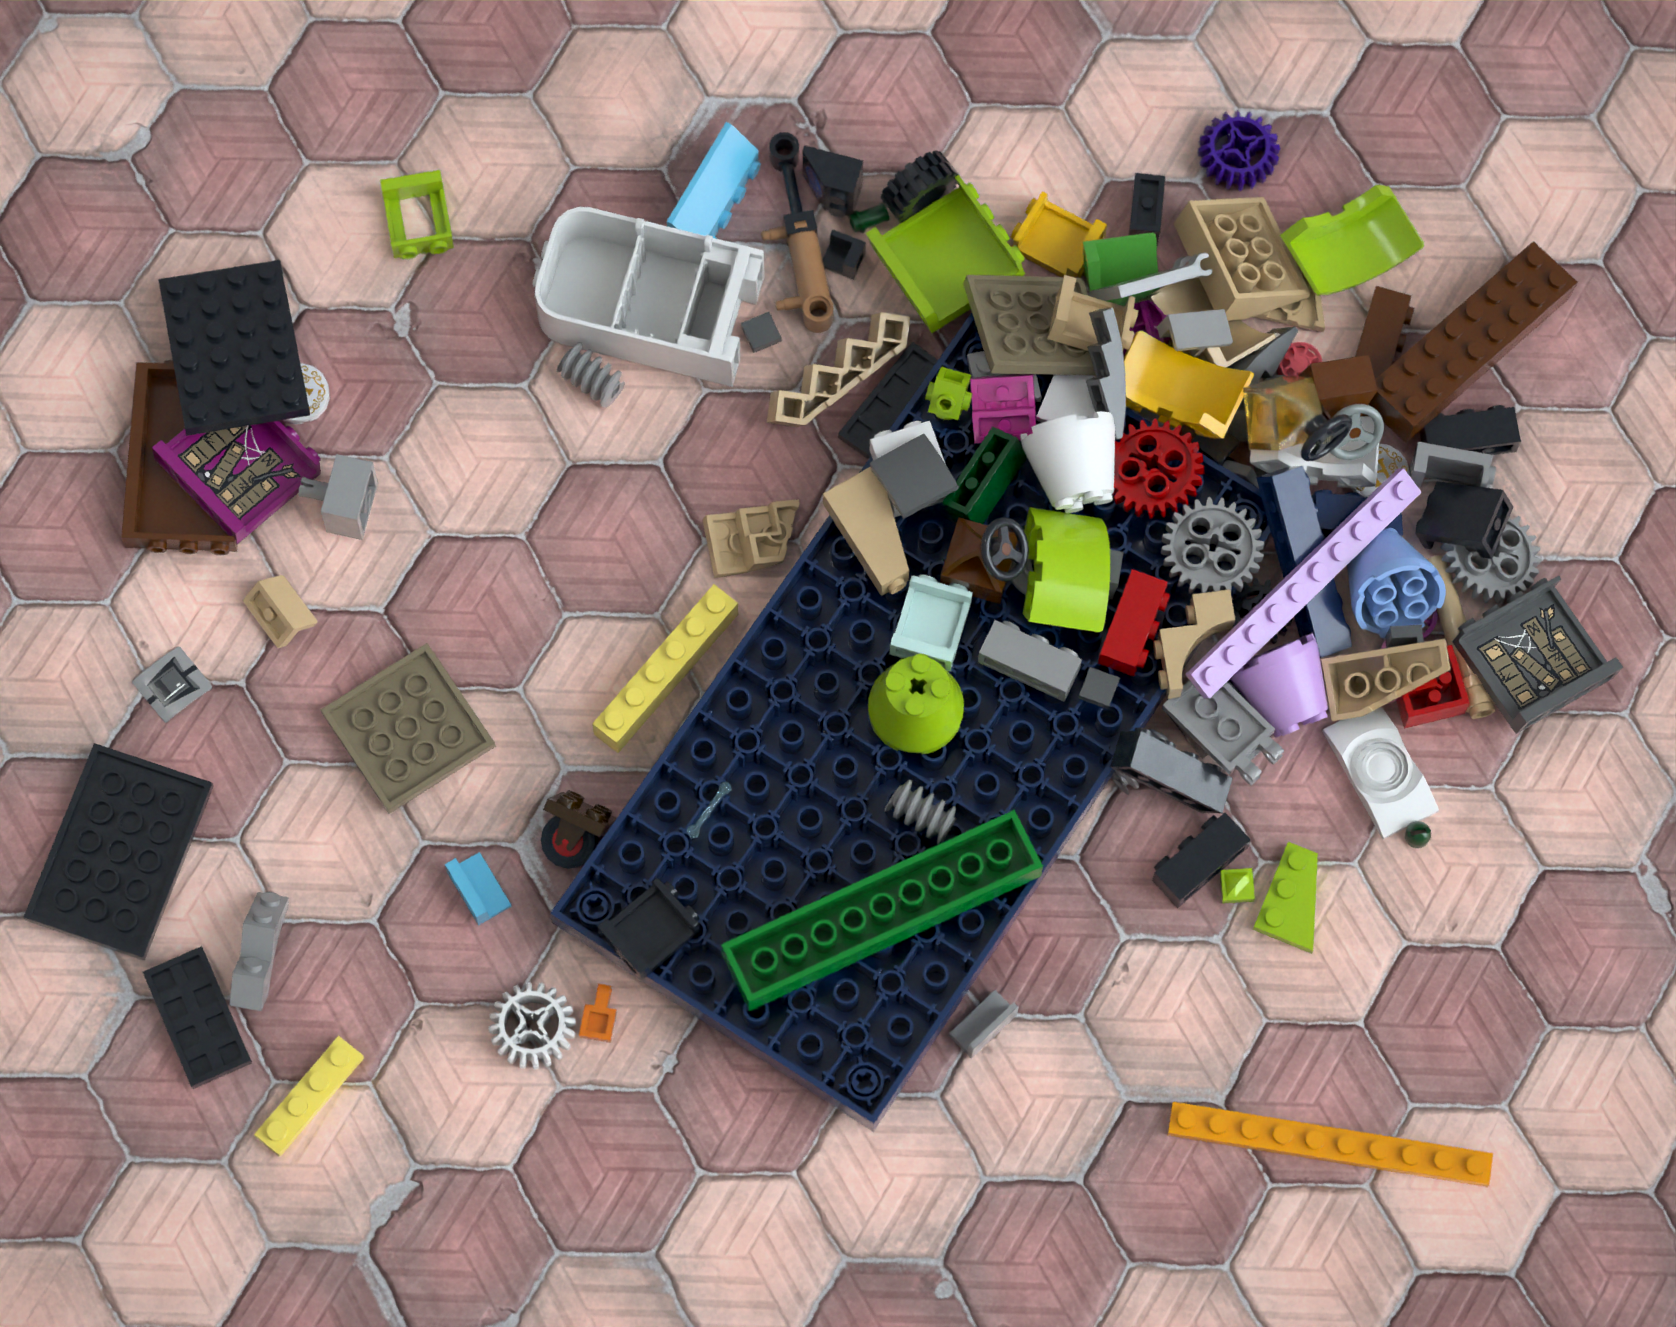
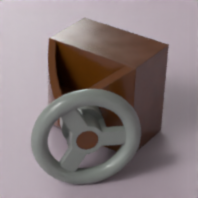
[1293,355,1384,460]

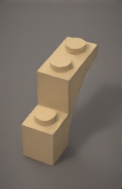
[1153,589,1235,699]

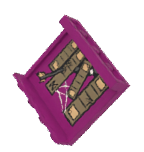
[152,421,321,544]

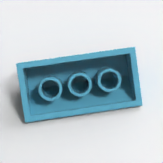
[667,122,761,239]

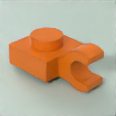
[579,984,617,1043]

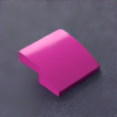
[970,374,1036,443]

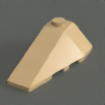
[1321,639,1451,721]

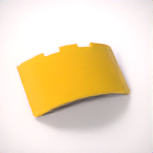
[1124,331,1254,439]

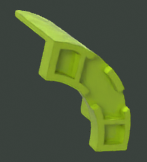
[1280,185,1424,296]
[1023,507,1110,632]

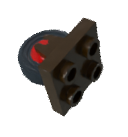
[541,790,617,869]

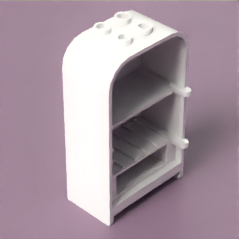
[533,207,764,387]

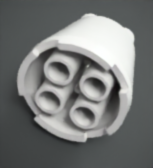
[1020,412,1115,513]

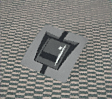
[132,646,212,723]

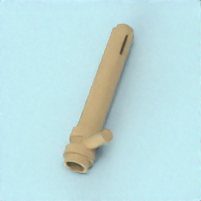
[1427,555,1495,719]

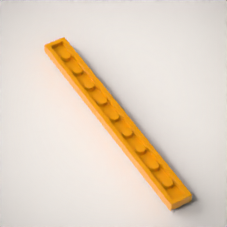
[1167,1102,1493,1187]

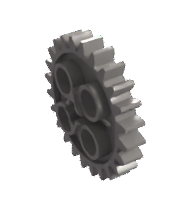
[1161,497,1264,594]
[1441,516,1541,604]

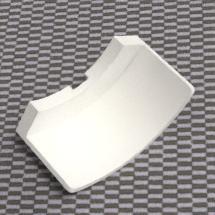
[1250,394,1379,488]

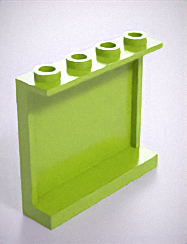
[866,175,1026,333]

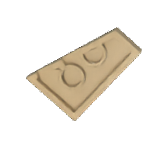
[1253,273,1325,332]

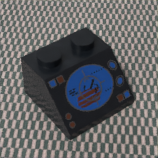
[802,145,863,217]

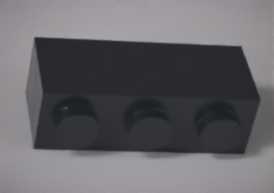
[1419,405,1521,455]
[1152,812,1251,908]

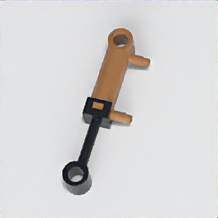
[761,132,833,333]

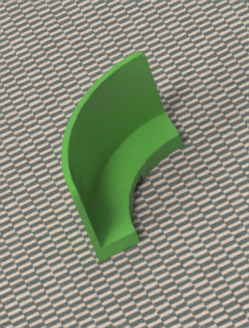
[1083,233,1169,345]

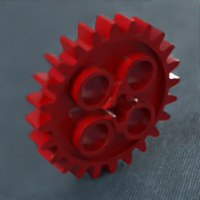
[1113,419,1204,519]

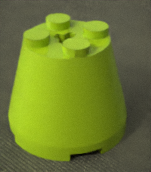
[868,654,964,754]

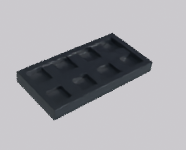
[838,342,938,459]
[143,946,252,1089]

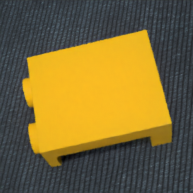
[1010,191,1107,278]

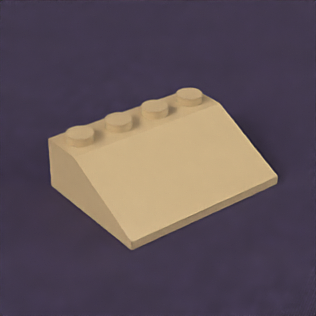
[1173,197,1311,321]

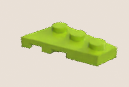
[1253,842,1318,954]

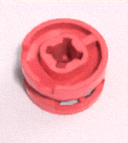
[1277,342,1322,391]

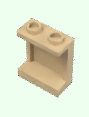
[1047,275,1138,351]

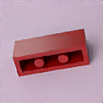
[1098,569,1171,676]

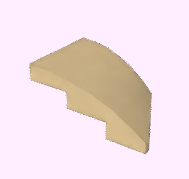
[703,499,800,578]

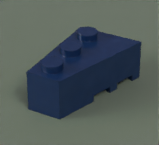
[1311,490,1403,538]

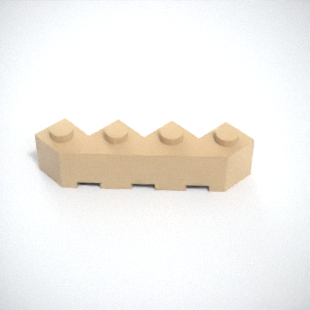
[767,312,910,427]

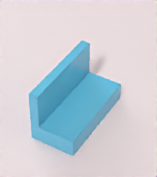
[445,852,512,925]

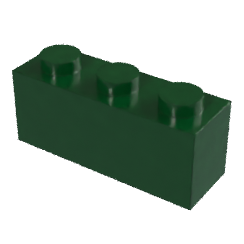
[942,426,1027,524]

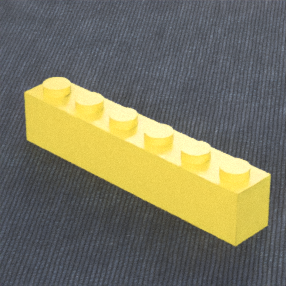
[592,584,738,753]

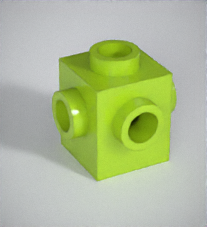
[925,367,973,420]

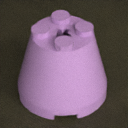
[1230,633,1328,738]

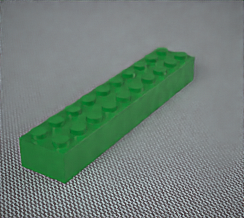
[721,810,1043,1011]

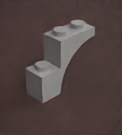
[230,892,289,1011]

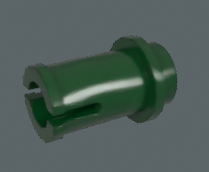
[849,203,890,233]

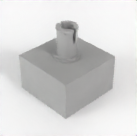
[299,454,378,540]

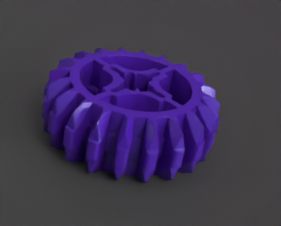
[1198,110,1280,191]

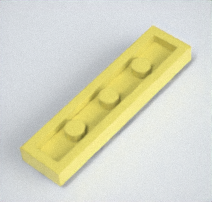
[254,1036,364,1157]

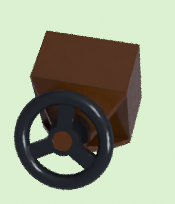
[940,517,1029,604]

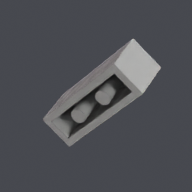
[978,620,1082,701]

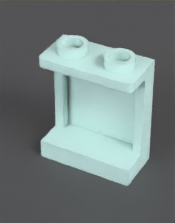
[890,575,972,672]

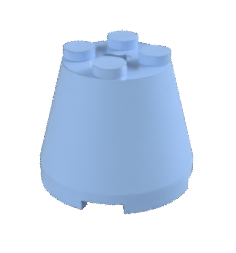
[1347,528,1446,638]

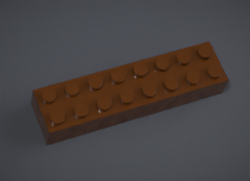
[1368,241,1578,443]

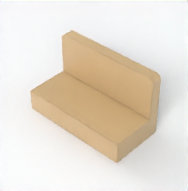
[242,575,317,648]

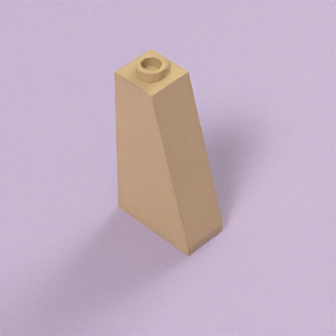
[823,467,909,596]

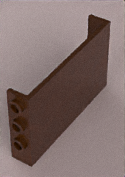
[121,360,238,555]

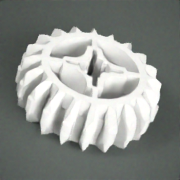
[489,982,576,1069]

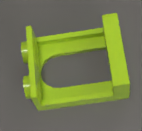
[380,170,454,259]

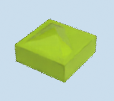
[1220,868,1255,903]

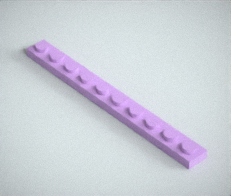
[1185,468,1421,698]

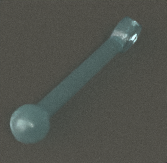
[687,782,732,838]

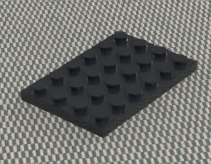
[158,260,310,436]
[23,743,214,961]

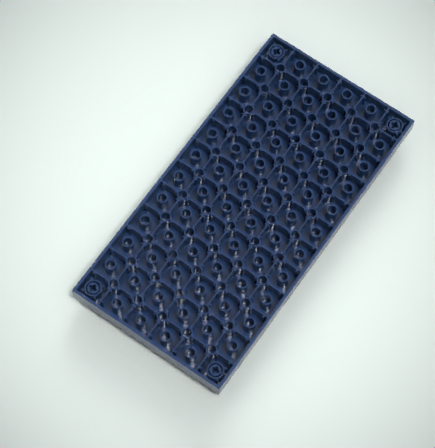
[550,312,1272,1132]

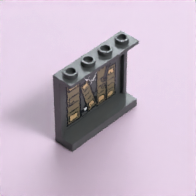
[1452,576,1623,734]

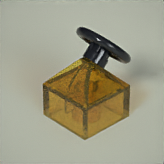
[1243,376,1352,461]

